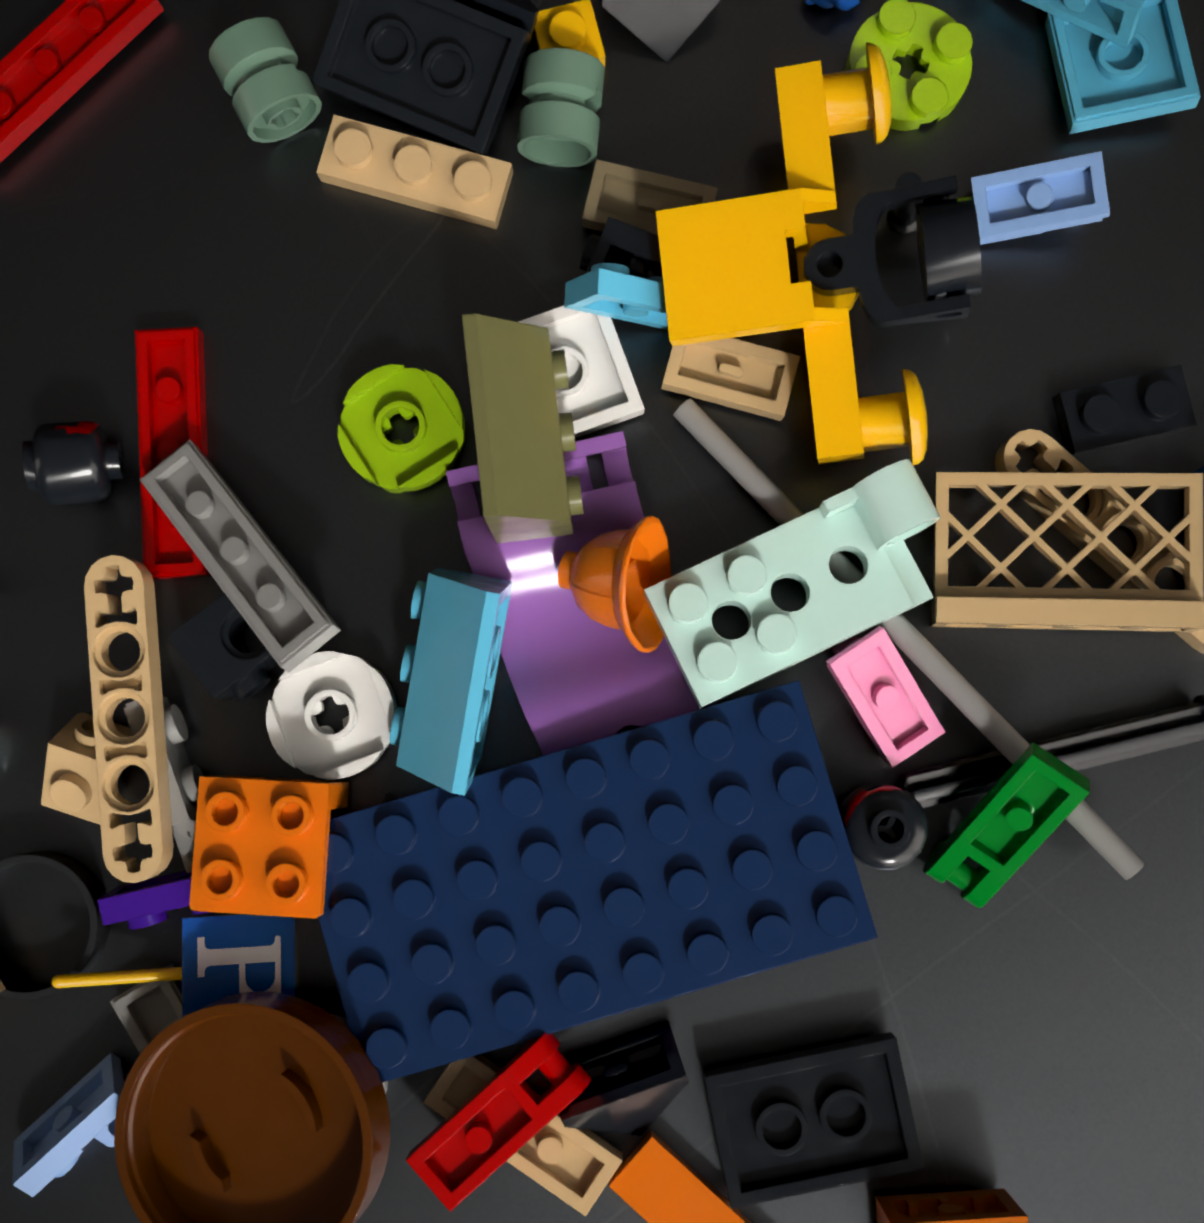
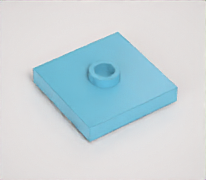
[1045,0,1201,134]

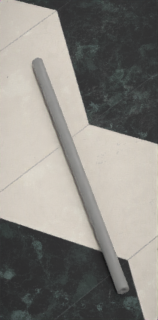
[673,398,1145,880]

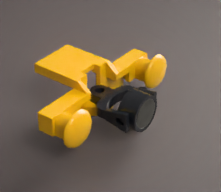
[656,42,982,466]

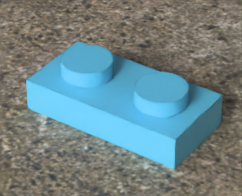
[564,263,668,330]

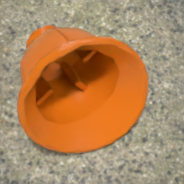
[557,515,671,653]

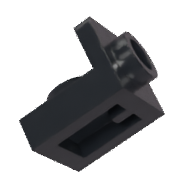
[579,217,662,279]

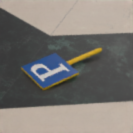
[51,914,295,1017]

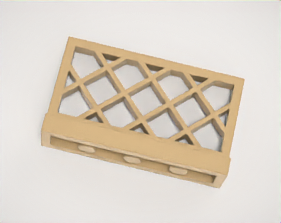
[931,472,1204,632]

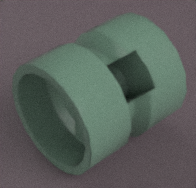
[209,17,322,143]
[517,48,605,167]

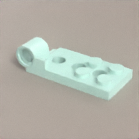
[643,459,941,709]

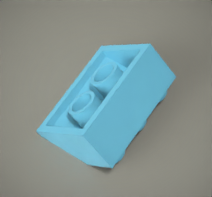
[390,567,513,796]

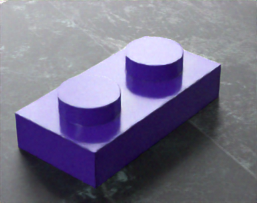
[97,870,208,930]

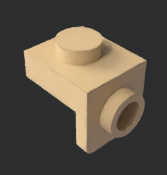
[41,712,133,825]

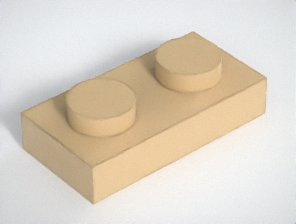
[661,338,800,421]

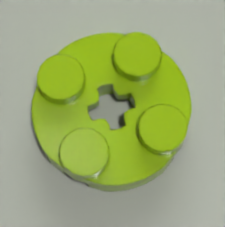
[845,0,973,131]
[338,364,466,493]

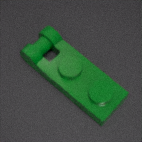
[923,742,1090,909]

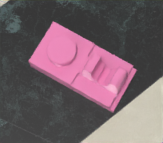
[826,626,945,768]

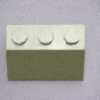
[462,313,584,544]

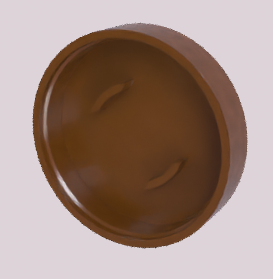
[114,991,390,1223]

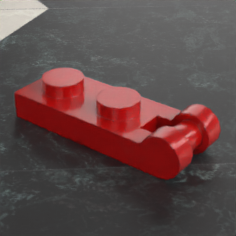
[405,1032,592,1212]

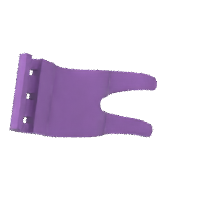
[446,431,718,755]

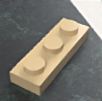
[316,115,514,230]
[423,1054,623,1217]

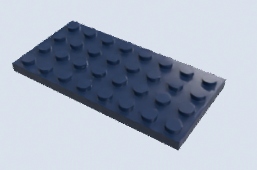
[318,680,878,1083]

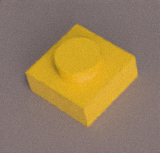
[534,0,606,67]

